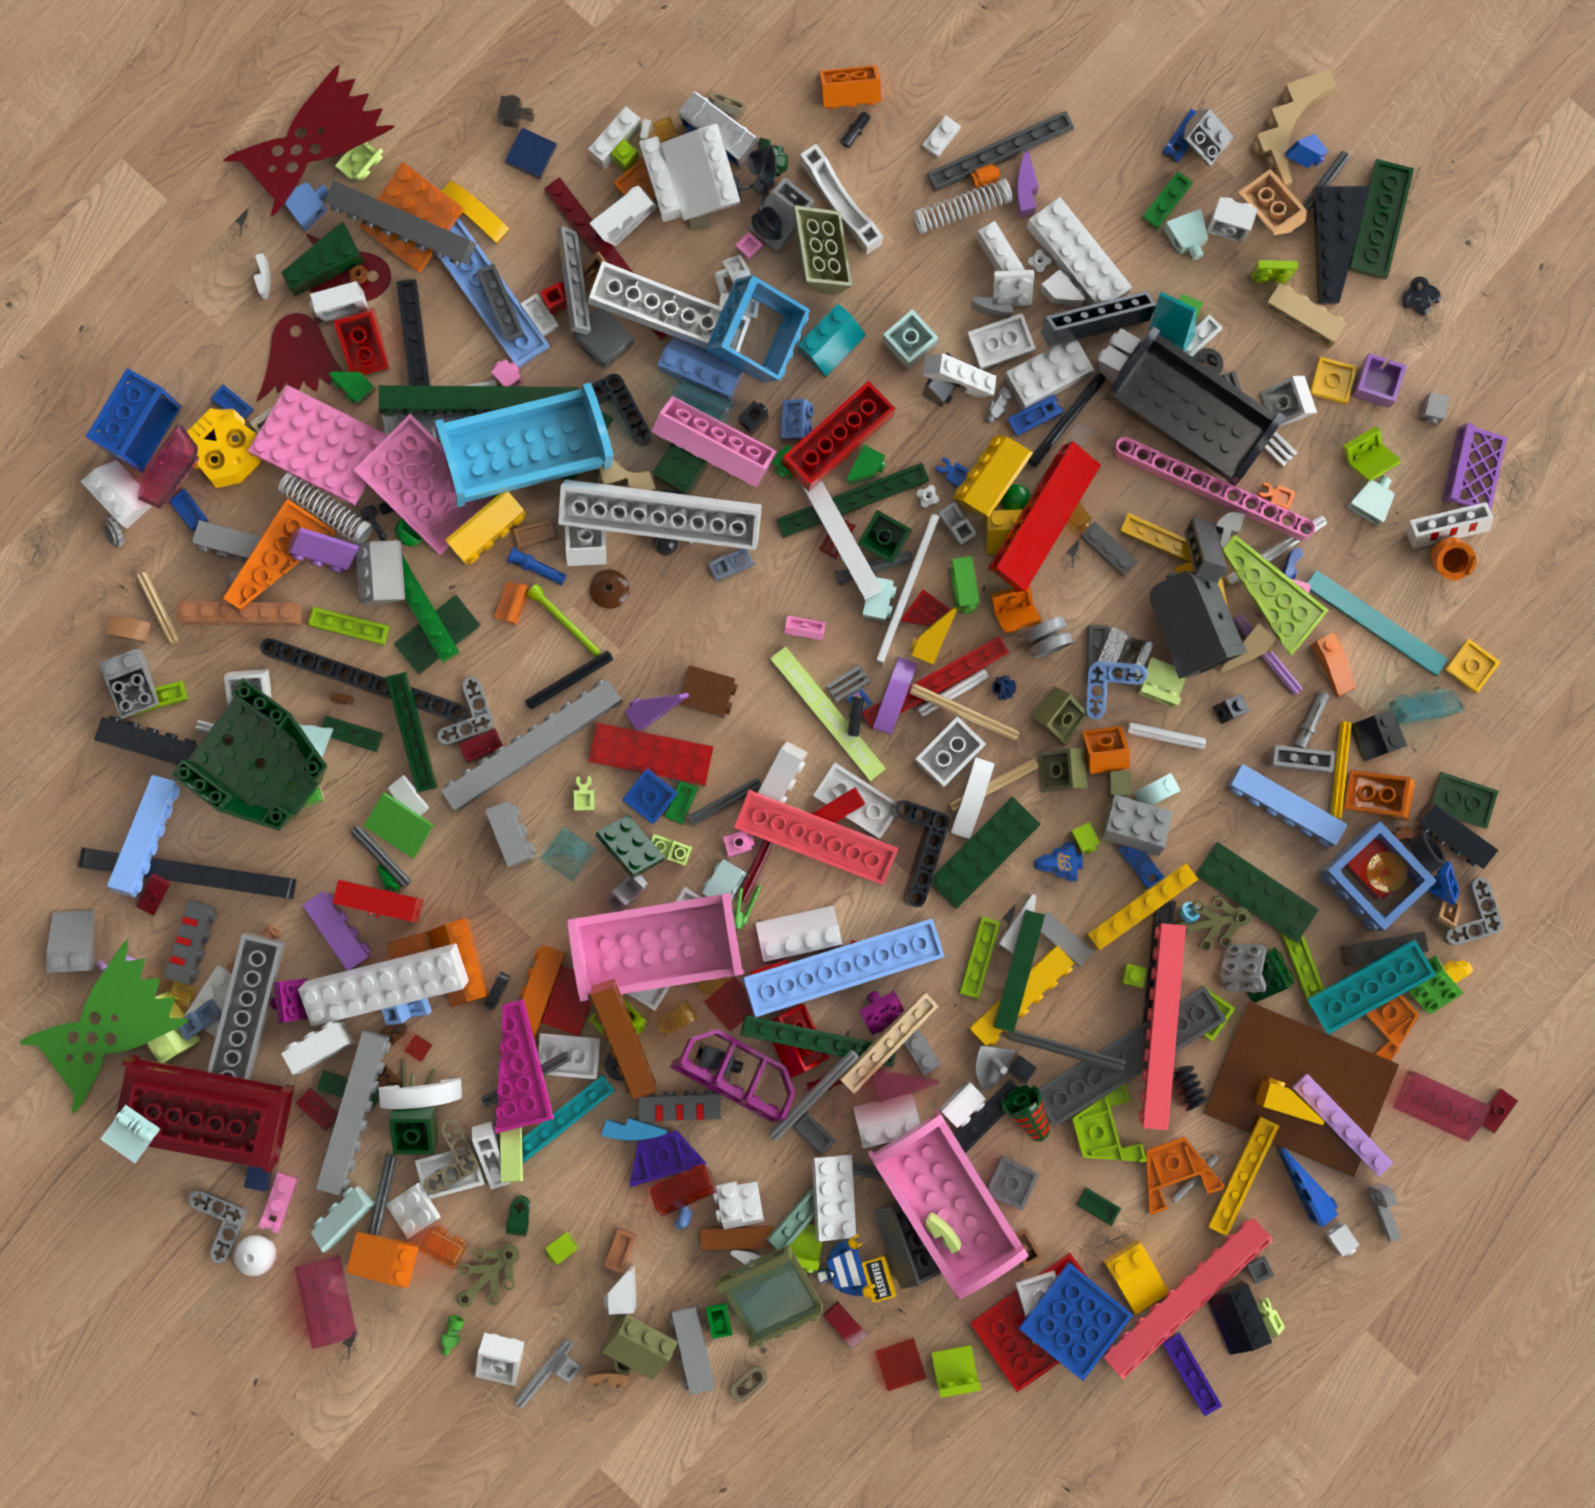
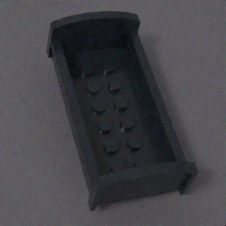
[1104,326,1286,486]

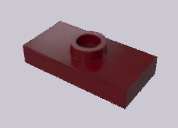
[458,728,503,763]
[135,873,171,916]
[1476,1088,1518,1133]

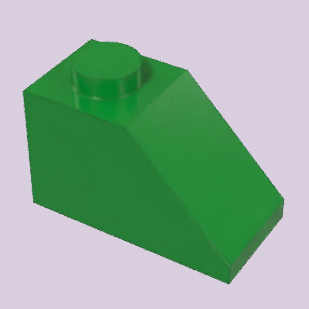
[846,445,887,485]

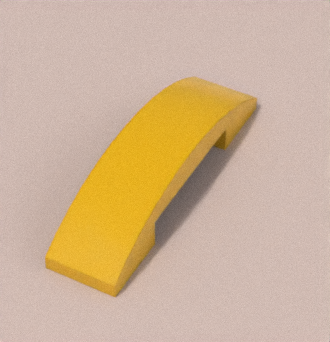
[442,180,510,244]

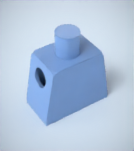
[285,183,329,231]

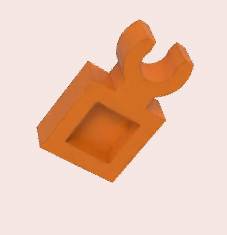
[1258,482,1296,510]

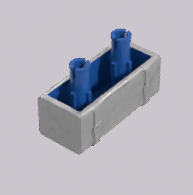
[678,91,758,169]

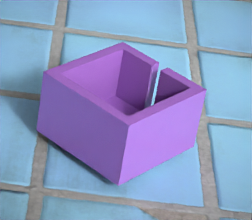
[1352,353,1407,408]

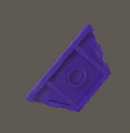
[630,1130,706,1187]

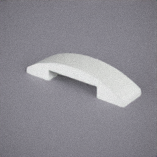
[950,757,994,839]
[378,1078,462,1109]

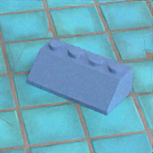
[658,337,744,402]

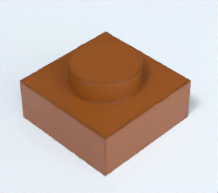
[1391,826,1416,840]

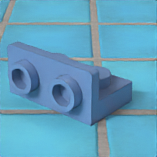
[781,399,814,440]

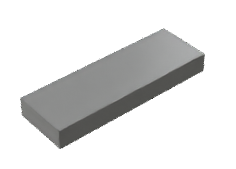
[1041,912,1094,967]

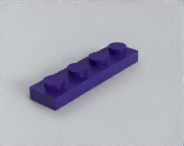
[1162,1332,1222,1416]

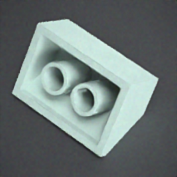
[311,1186,375,1253]

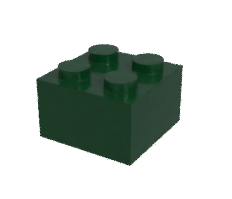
[652,443,708,495]
[389,1106,438,1154]

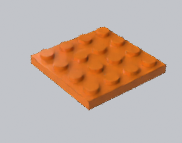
[359,161,464,273]

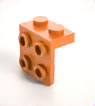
[991,585,1041,632]

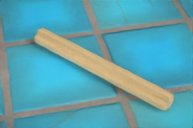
[949,759,1039,813]

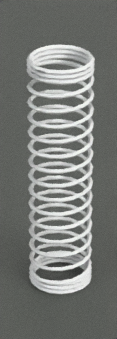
[913,178,1012,234]
[278,473,373,545]

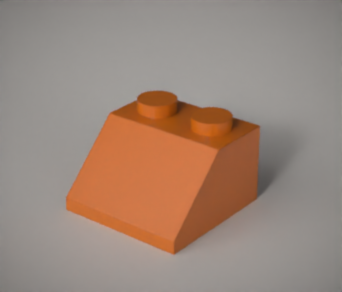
[1082,726,1130,774]

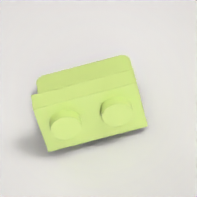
[335,142,383,183]

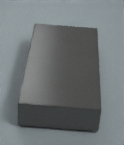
[793,1112,836,1155]

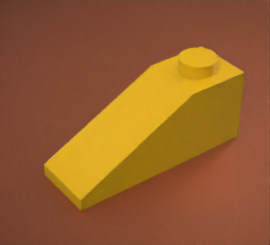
[910,606,958,664]

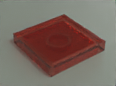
[704,976,753,1032]
[875,1338,927,1391]

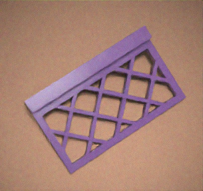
[1442,423,1507,511]

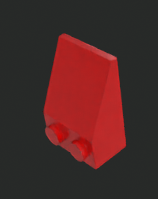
[333,308,390,375]

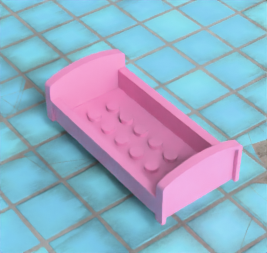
[567,893,745,1002]
[868,1109,1028,1300]

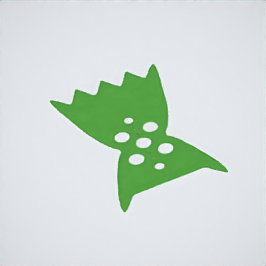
[20,940,189,1113]

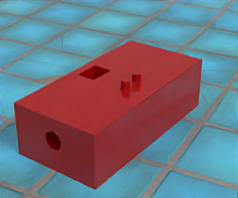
[332,879,424,923]

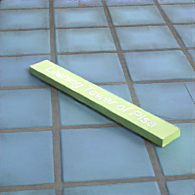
[770,646,886,782]

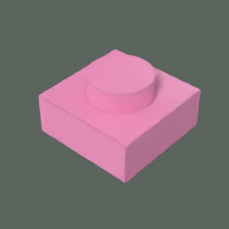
[736,232,763,261]

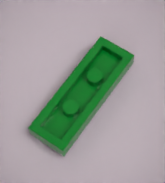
[1142,171,1193,230]

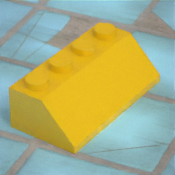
[952,434,1033,517]
[445,491,526,565]

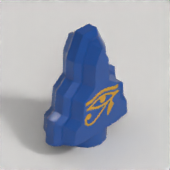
[1033,841,1083,881]

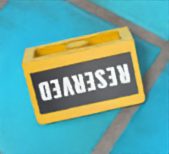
[862,1253,897,1303]

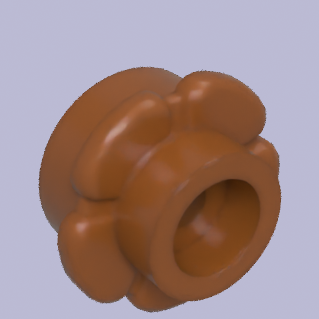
[349,265,368,284]

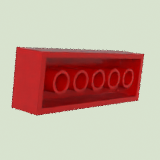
[782,380,896,492]

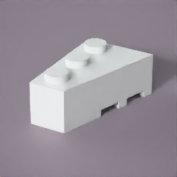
[758,742,808,803]

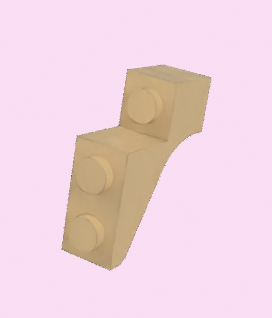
[597,459,656,491]

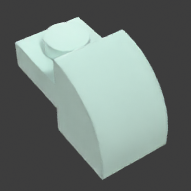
[1133,773,1180,805]

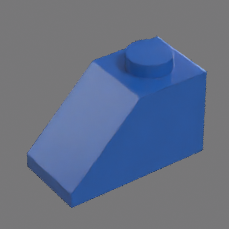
[1284,134,1329,168]

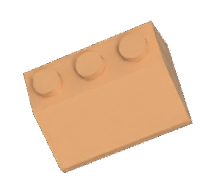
[1238,169,1307,235]

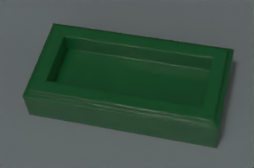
[1076,1187,1122,1226]

